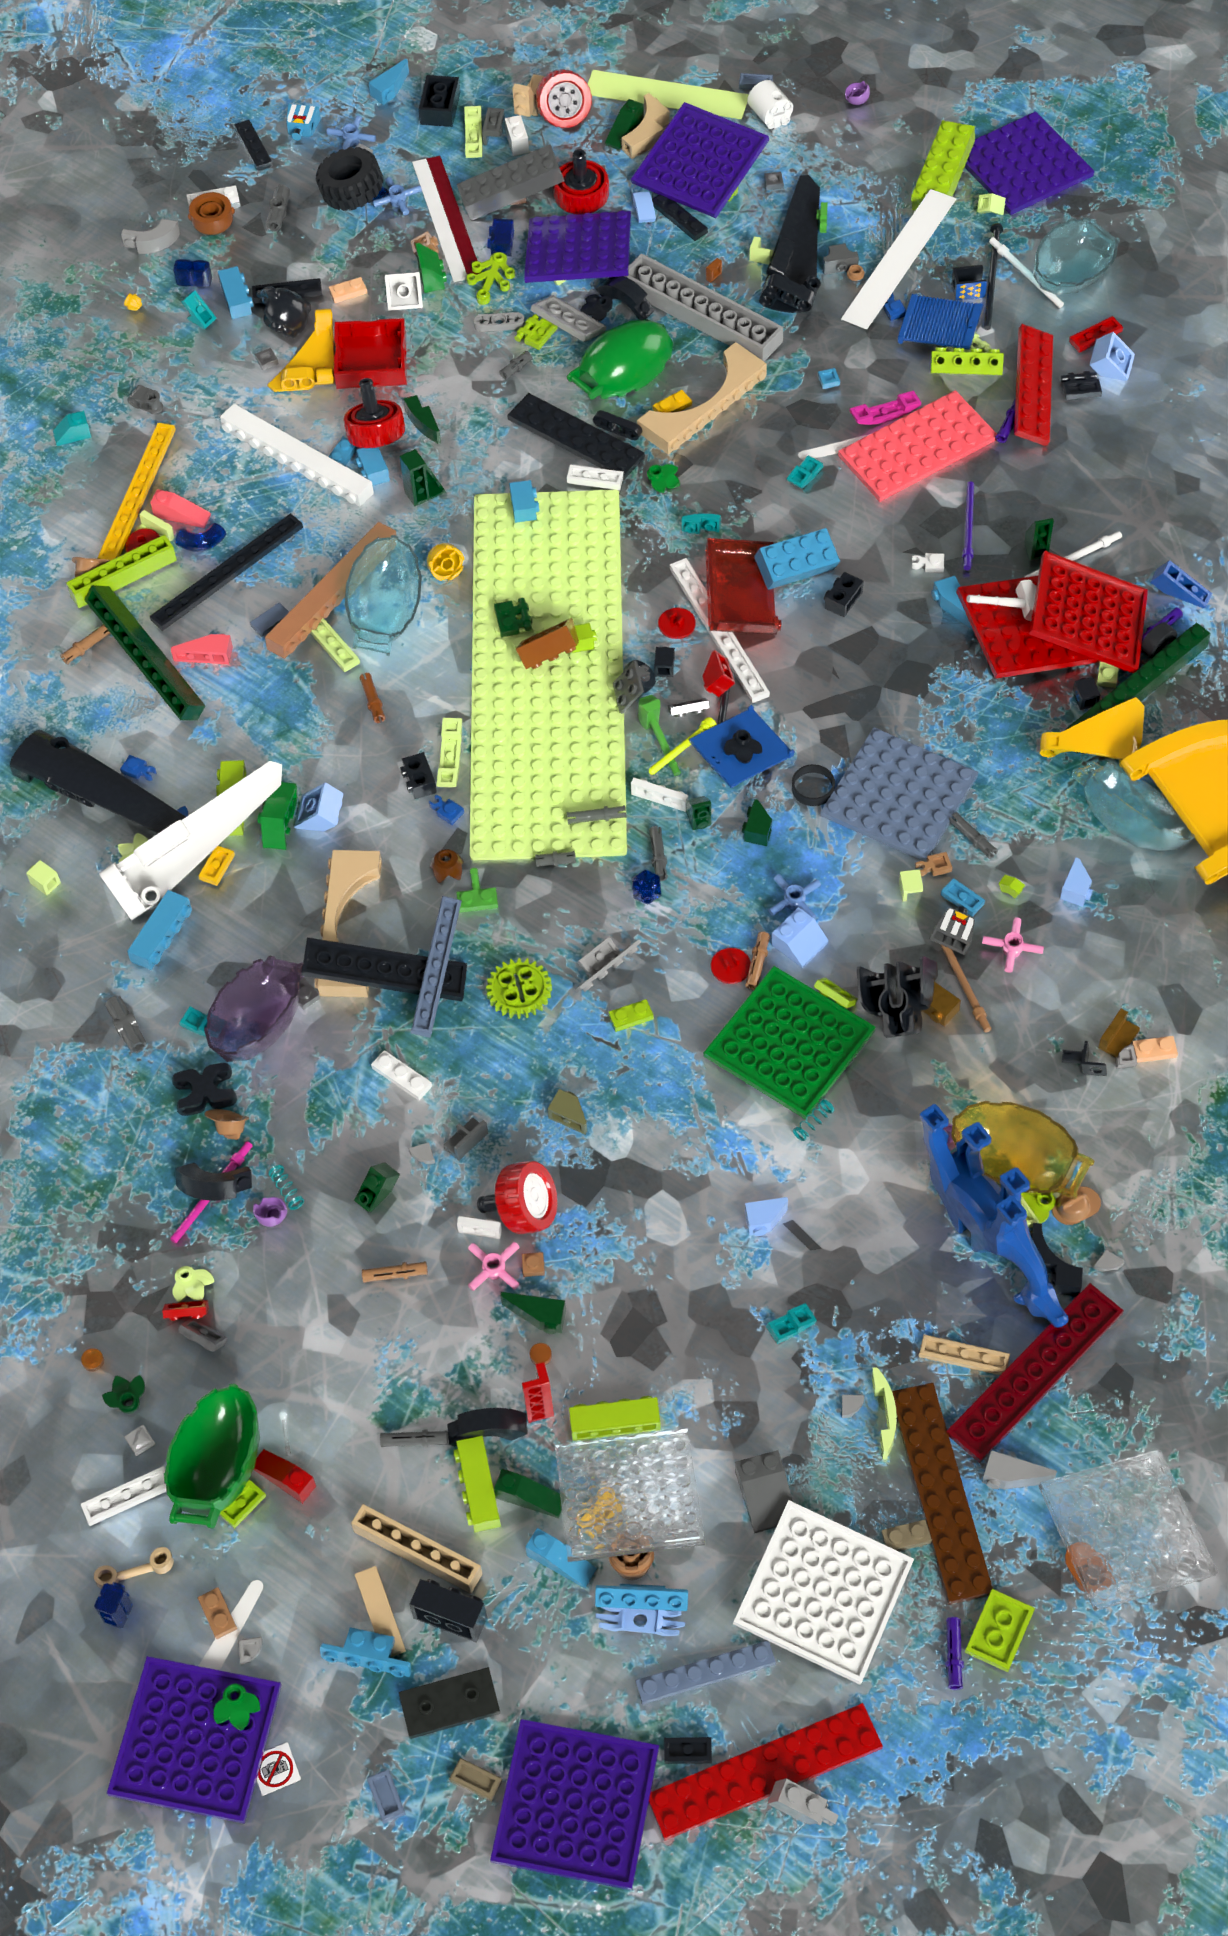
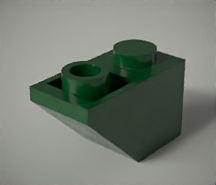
[686,796,711,830]
[742,799,772,846]
[354,1162,400,1213]

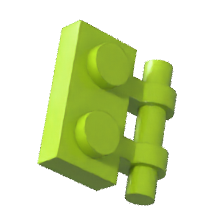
[514,314,558,350]

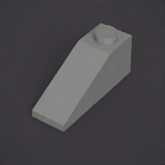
[982,1450,1057,1490]

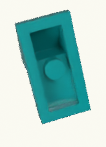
[181,290,217,329]

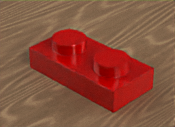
[162,1300,209,1321]

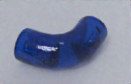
[175,523,227,552]

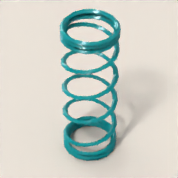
[793,1099,835,1141]
[268,1165,304,1210]

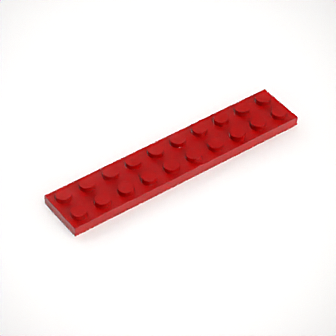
[649,1703,883,1841]

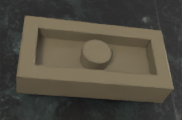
[881,1519,932,1552]

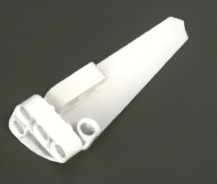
[99,761,282,920]

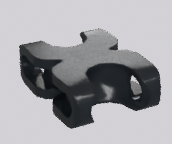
[172,1063,237,1116]

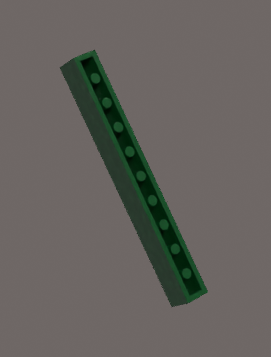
[84,585,205,720]
[1065,622,1211,754]

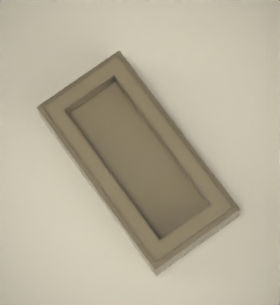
[449,1758,503,1802]

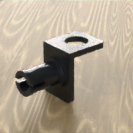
[1062,1041,1107,1076]

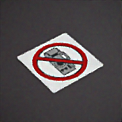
[257,1742,301,1796]

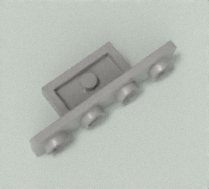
[575,937,641,992]

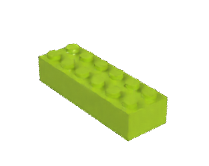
[911,120,975,211]

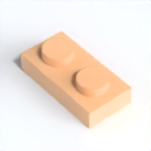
[329,277,367,303]
[1132,1036,1178,1063]

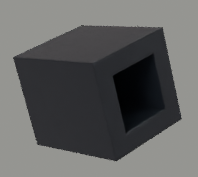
[654,647,675,677]
[1073,677,1101,710]

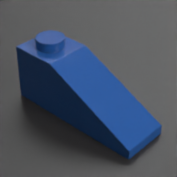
[1150,560,1212,608]

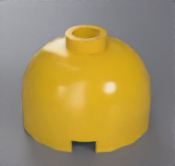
[426,543,464,581]

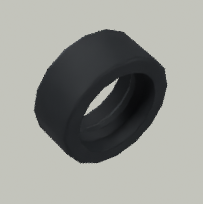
[1141,622,1177,659]

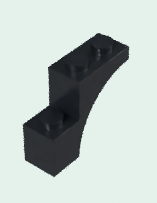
[1029,1223,1083,1296]

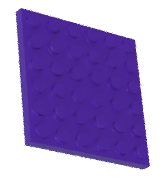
[631,102,769,218]
[965,111,1095,216]
[524,210,631,283]
[107,1656,282,1824]
[490,1719,659,1890]

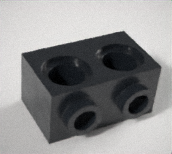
[824,572,864,617]
[400,752,437,799]

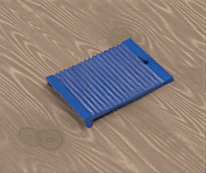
[898,294,983,350]
[689,705,795,788]

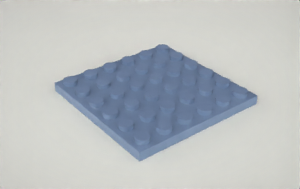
[820,728,978,862]

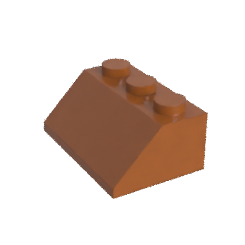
[516,618,579,669]

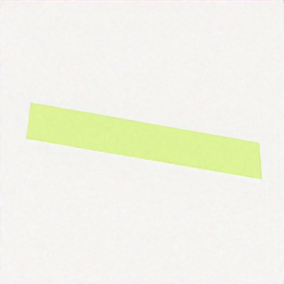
[588,70,749,120]

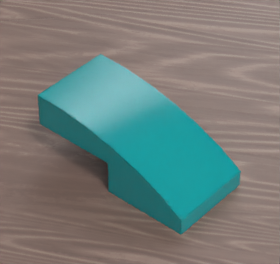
[786,455,824,489]
[179,1006,226,1040]
[766,1303,817,1344]

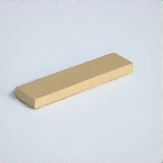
[919,1334,1010,1375]
[355,1566,406,1657]

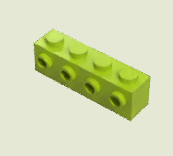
[930,347,1004,375]

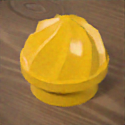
[124,293,142,311]

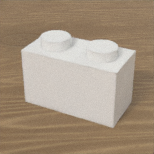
[505,115,529,156]

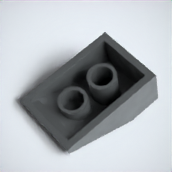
[735,1450,793,1533]

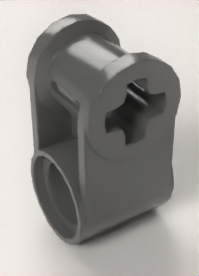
[128,385,163,414]

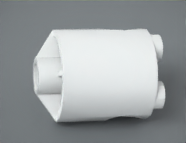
[748,80,793,129]

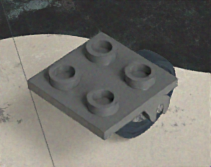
[613,660,656,714]

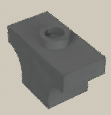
[823,243,859,275]

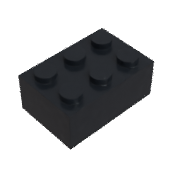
[418,75,461,127]
[409,1579,487,1643]

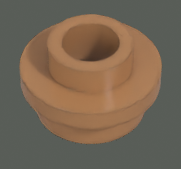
[847,265,864,281]

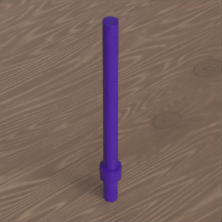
[962,481,974,570]

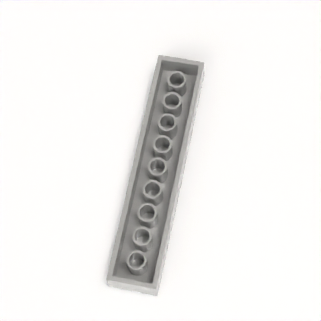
[624,253,783,361]

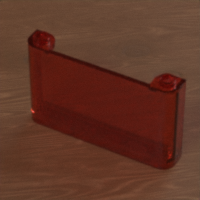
[705,538,782,635]

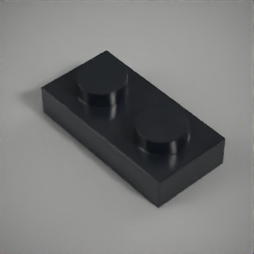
[664,1737,712,1764]

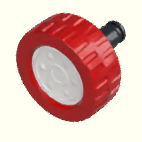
[477,1161,557,1234]

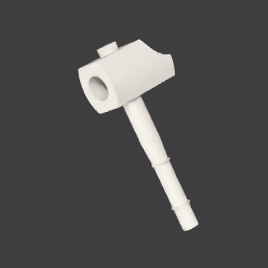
[967,580,1037,621]

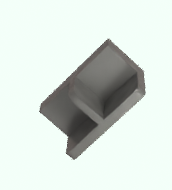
[482,107,505,146]
[444,1118,488,1161]

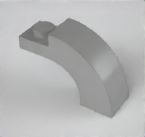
[121,219,180,254]

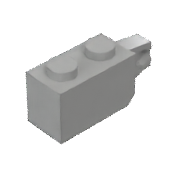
[767,1778,839,1826]

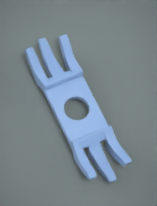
[595,1607,685,1636]

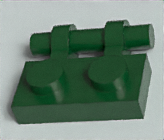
[494,598,532,637]

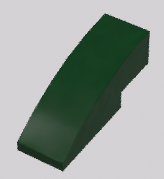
[404,395,441,444]

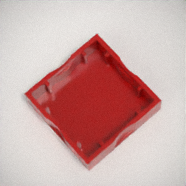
[334,318,407,389]

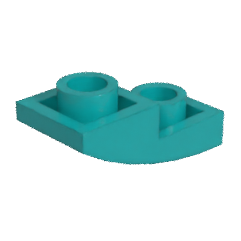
[682,514,721,535]

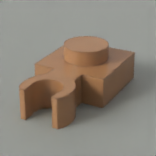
[915,852,953,877]

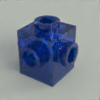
[632,870,662,905]

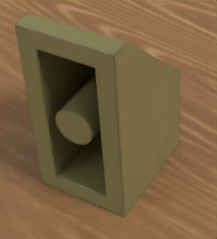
[548,1089,587,1135]

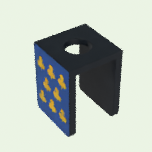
[951,265,987,301]

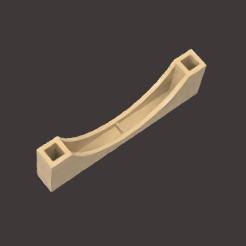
[637,342,767,455]
[315,850,382,997]

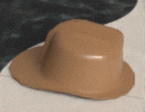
[72,557,110,578]
[204,1109,249,1140]
[1052,1186,1101,1225]

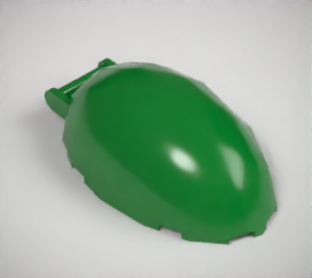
[567,319,673,400]
[164,1384,260,1529]

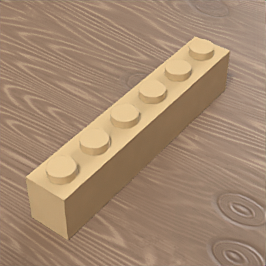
[351,1504,483,1594]

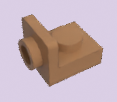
[410,231,439,256]

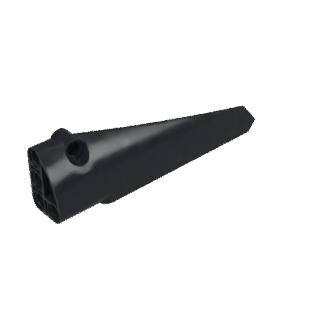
[759,175,821,313]
[10,729,186,833]

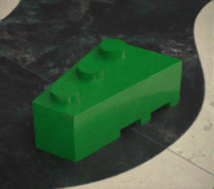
[258,782,298,850]

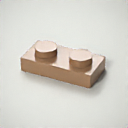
[197,1587,237,1639]

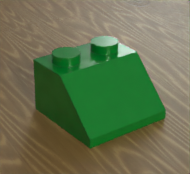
[415,243,447,293]

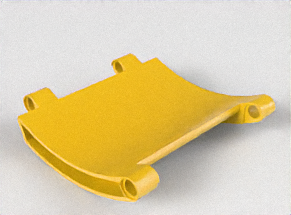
[1120,720,1228,885]

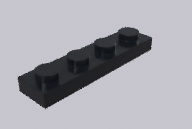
[234,120,273,172]
[652,194,708,241]
[252,278,322,303]

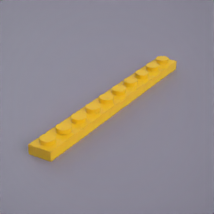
[97,423,176,561]

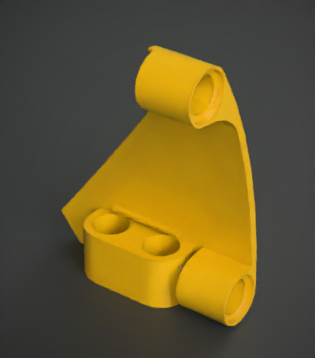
[267,309,334,392]
[1039,697,1145,768]

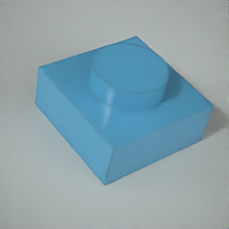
[818,368,840,389]

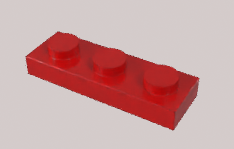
[1069,316,1123,353]

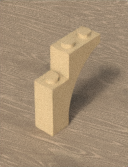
[512,74,545,117]
[621,93,670,159]

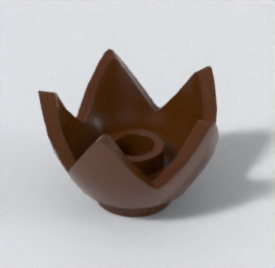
[430,849,464,883]

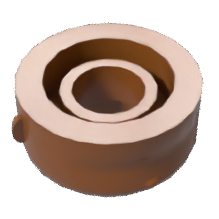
[188,192,235,235]

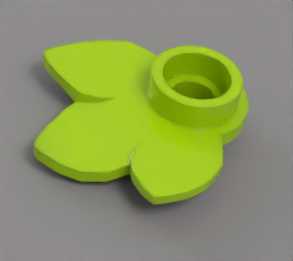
[1021,1186,1056,1223]

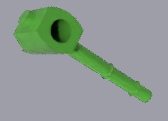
[638,695,681,776]

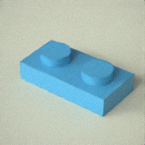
[328,437,359,466]
[941,878,985,917]

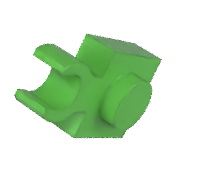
[817,202,828,233]

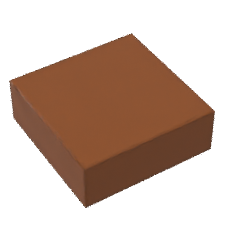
[706,258,722,283]

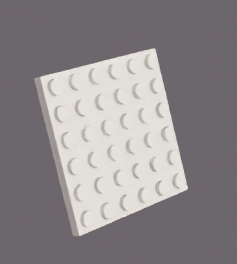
[733,1500,914,1685]

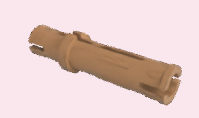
[60,624,111,665]
[745,932,770,990]
[362,1261,428,1283]

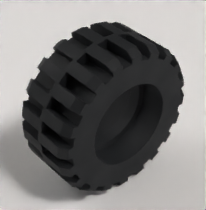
[316,147,383,211]

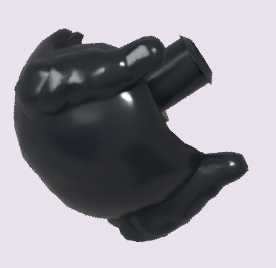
[257,286,311,338]

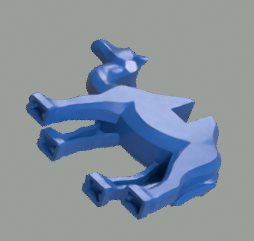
[920,1104,1069,1328]

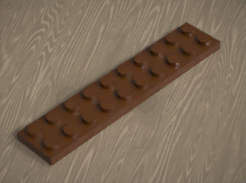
[892,1383,993,1605]

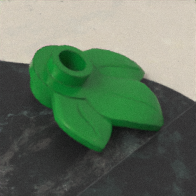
[647,464,680,493]
[214,1684,260,1731]

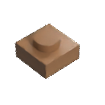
[522,1252,545,1277]

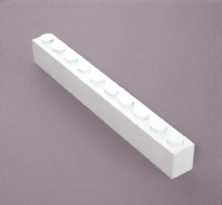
[220,404,374,507]

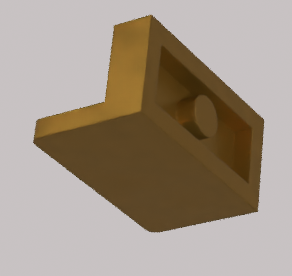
[1098,1008,1140,1058]

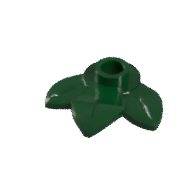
[102,1375,145,1414]

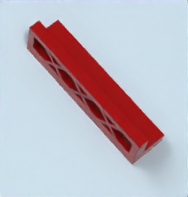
[522,1362,554,1423]

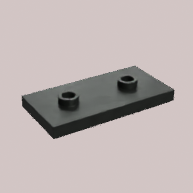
[399,1667,501,1739]

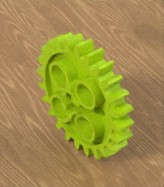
[486,958,552,1019]

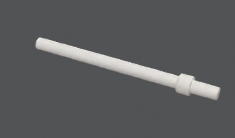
[989,237,1064,308]
[1025,531,1122,577]

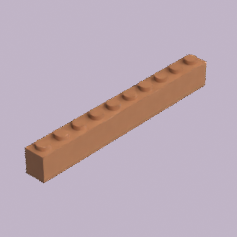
[265,522,397,659]

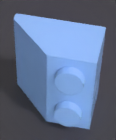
[1090,332,1135,381]
[294,782,344,832]
[772,907,829,968]

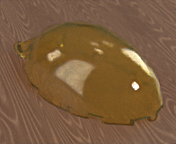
[951,1101,1095,1199]

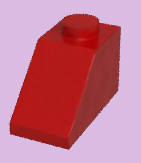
[702,650,735,697]

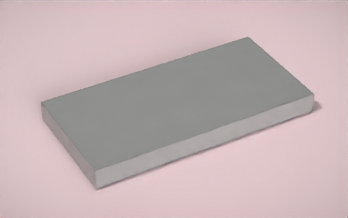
[531,295,606,342]

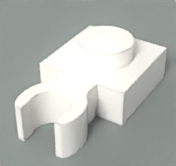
[912,553,944,573]

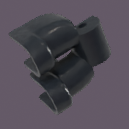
[857,956,938,1038]

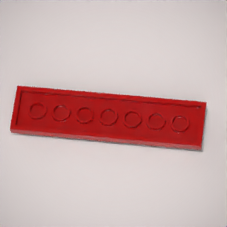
[1014,324,1053,446]

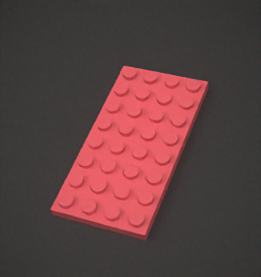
[838,390,997,502]

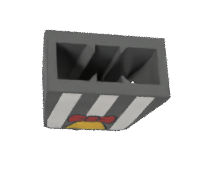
[929,906,975,955]

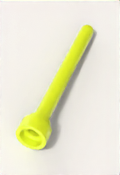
[648,717,717,775]

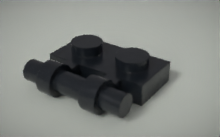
[1061,371,1102,400]

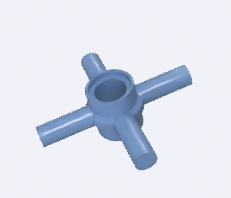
[327,115,376,150]
[372,177,422,215]
[768,874,821,919]

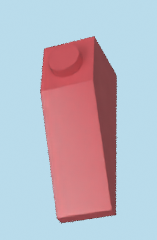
[150,489,211,528]
[171,634,233,665]

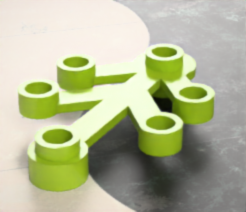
[467,252,515,305]

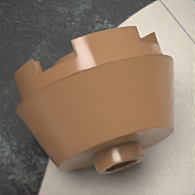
[609,1534,654,1580]

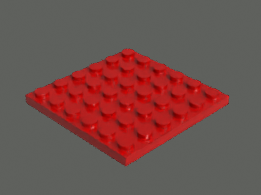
[1029,551,1148,673]
[956,575,1100,679]

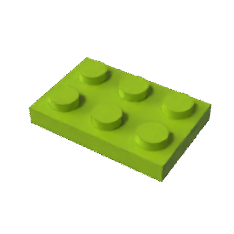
[965,1589,1035,1672]

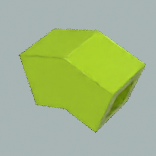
[999,875,1025,898]

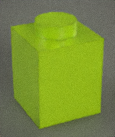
[572,623,597,653]

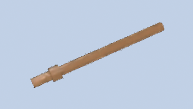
[940,944,992,1033]

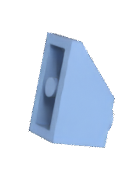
[1060,858,1093,907]
[745,1197,788,1236]

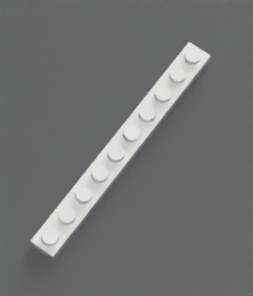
[670,558,770,703]

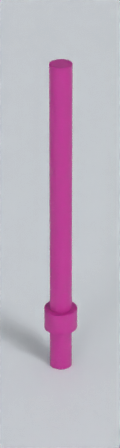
[170,1141,253,1244]

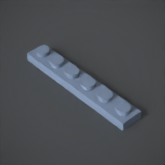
[635,1641,776,1705]

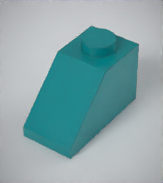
[53,410,92,446]

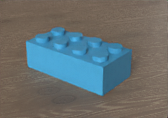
[754,528,840,590]

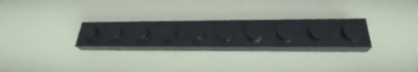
[150,513,303,631]

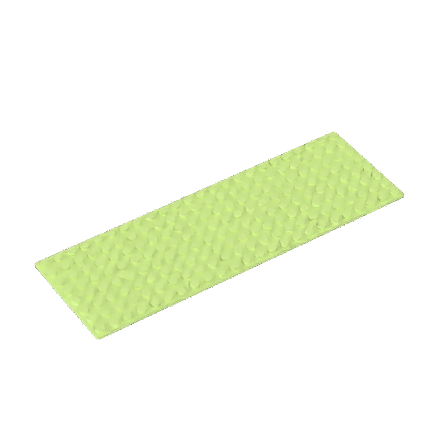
[470,490,627,860]

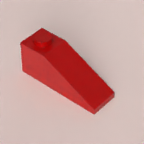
[254,1449,316,1504]

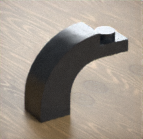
[596,276,655,320]
[175,1162,252,1201]
[447,1408,528,1447]

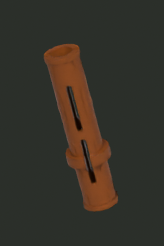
[359,673,386,723]

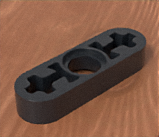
[593,410,643,441]

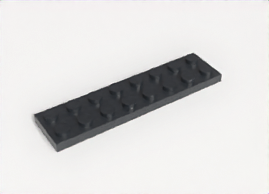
[508,393,645,480]
[301,937,467,1001]

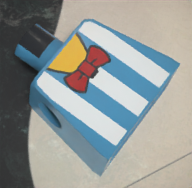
[287,104,321,141]

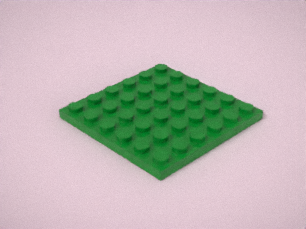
[703,966,876,1120]

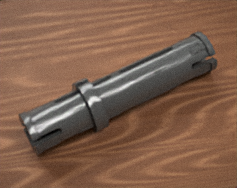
[567,805,627,825]
[949,812,998,859]
[649,826,668,882]
[380,1430,448,1448]

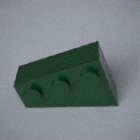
[399,449,446,507]

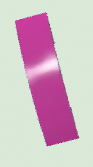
[849,390,922,425]

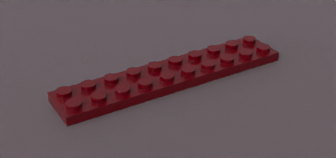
[946,1283,1124,1463]

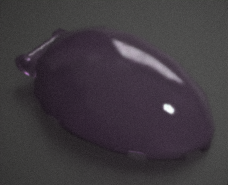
[204,955,303,1062]

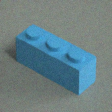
[218,266,253,319]

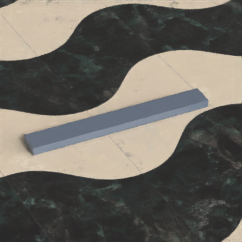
[411,896,462,1038]

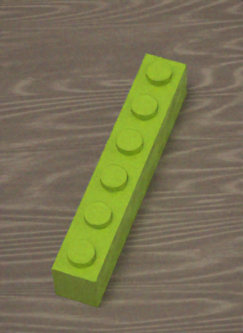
[66,535,177,609]

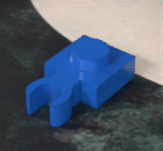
[883,293,906,321]
[120,755,157,781]
[429,795,464,825]

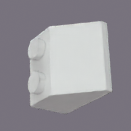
[385,272,423,311]

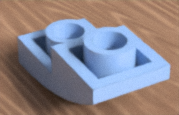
[632,192,656,223]

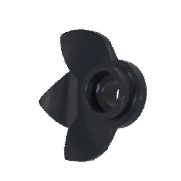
[580,294,613,322]
[724,730,762,764]

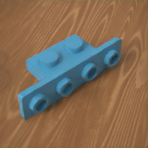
[595,1584,688,1611]
[320,1627,411,1677]

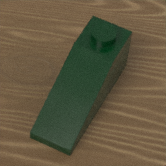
[605,99,644,150]
[1024,518,1054,560]
[500,1292,566,1334]
[494,1469,566,1519]

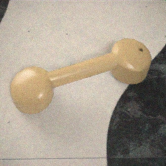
[94,1547,174,1590]

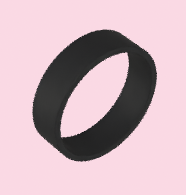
[792,764,835,806]

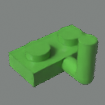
[456,868,498,913]

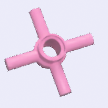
[982,918,1044,973]
[468,1242,520,1291]

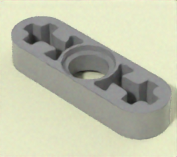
[474,312,525,332]

